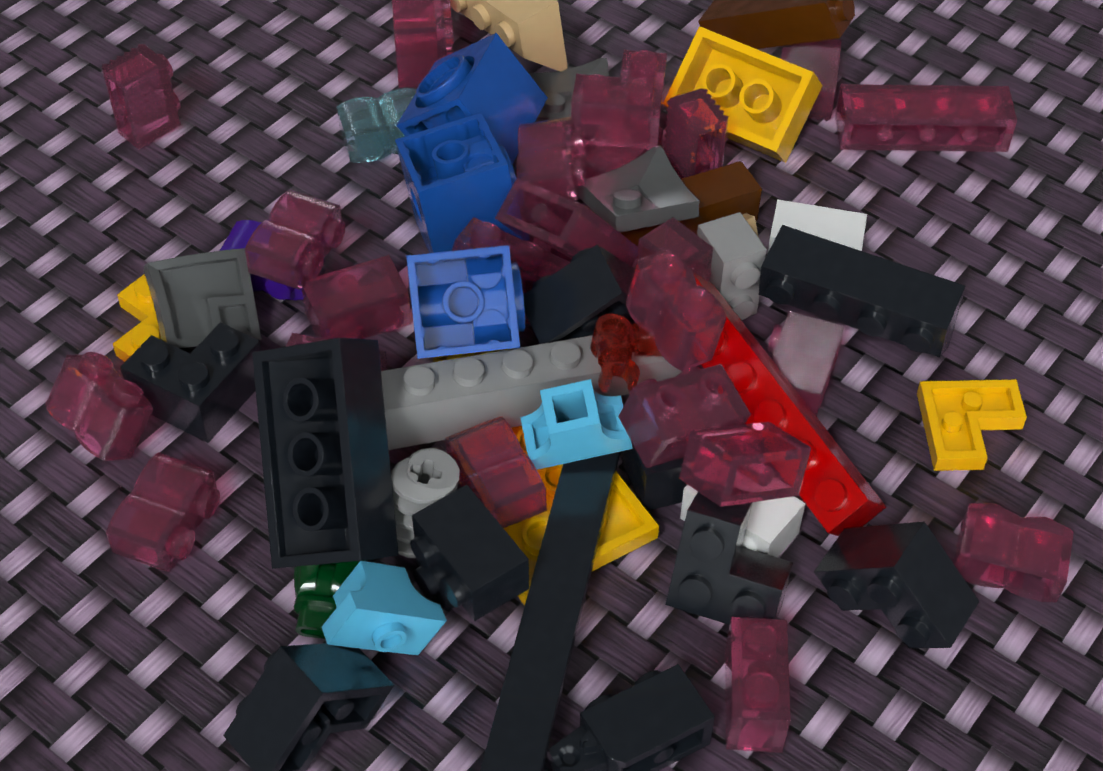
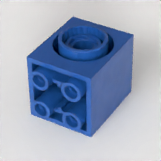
[396,33,548,164]
[395,112,525,253]
[406,245,525,359]

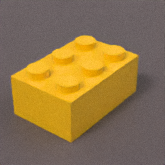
[663,26,823,163]

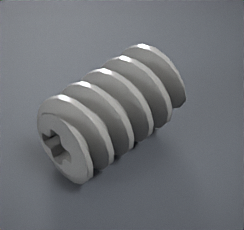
[391,447,460,558]

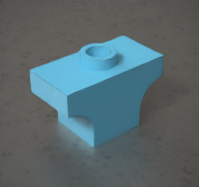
[520,379,633,471]
[322,561,447,656]

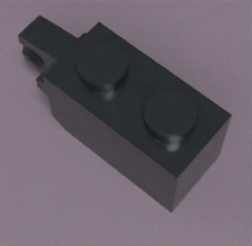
[548,664,715,771]

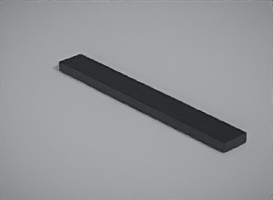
[480,452,621,771]

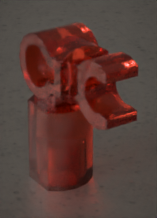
[590,313,690,392]

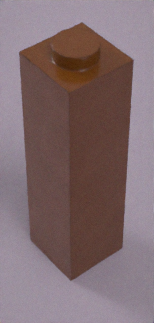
[698,0,855,49]
[593,161,762,262]

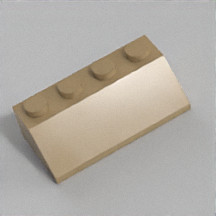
[444,0,568,72]

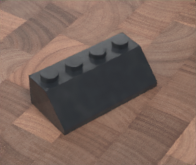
[758,225,966,357]
[252,338,399,569]

